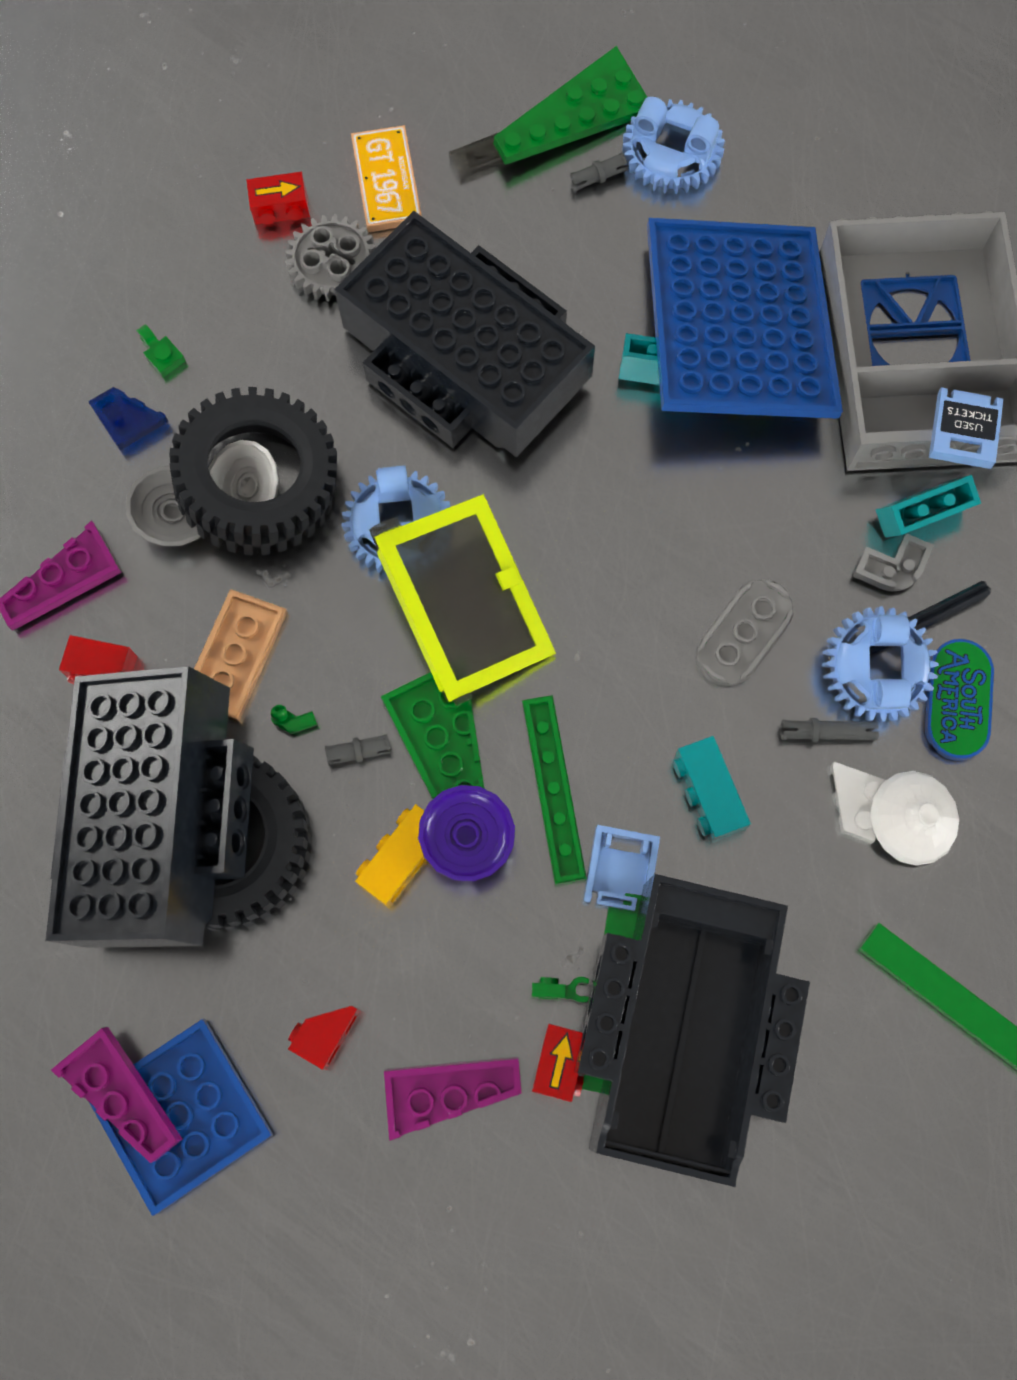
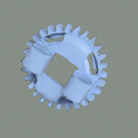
[622,96,725,194]
[342,465,452,573]
[822,606,939,722]

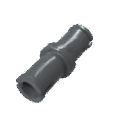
[570,153,628,191]
[325,734,391,766]

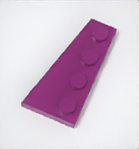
[0,520,122,631]
[51,1027,182,1163]
[384,1057,522,1141]

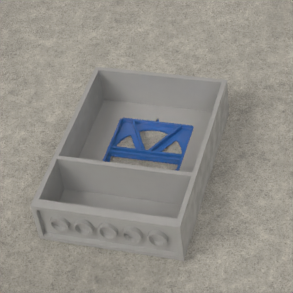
[819,211,1017,471]

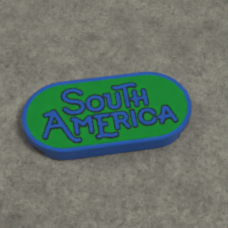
[925,639,994,761]

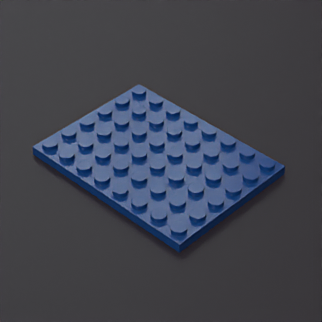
[647,218,843,419]

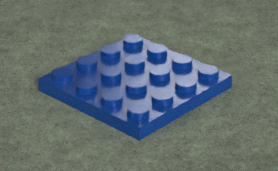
[89,1019,273,1216]

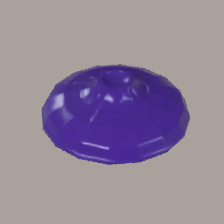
[418,785,515,882]

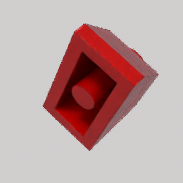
[288,1006,361,1070]

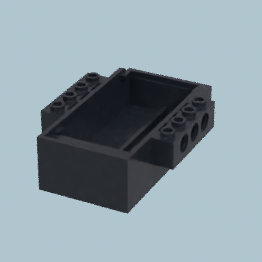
[334,211,595,457]
[45,666,254,948]
[574,874,810,1187]

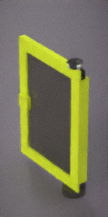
[369,494,556,706]

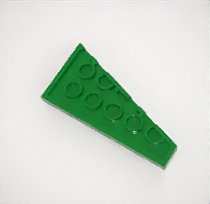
[493,45,647,165]
[381,656,485,800]

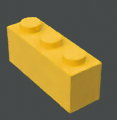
[355,804,426,909]

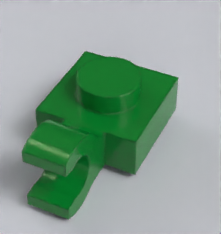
[136,324,186,378]
[532,977,589,1003]

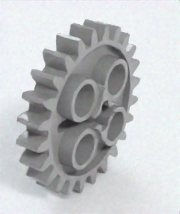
[285,214,376,302]

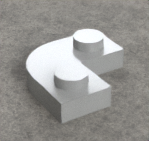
[853,533,934,591]

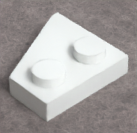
[830,762,886,844]

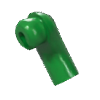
[270,705,317,734]

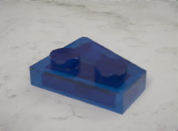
[88,387,169,451]

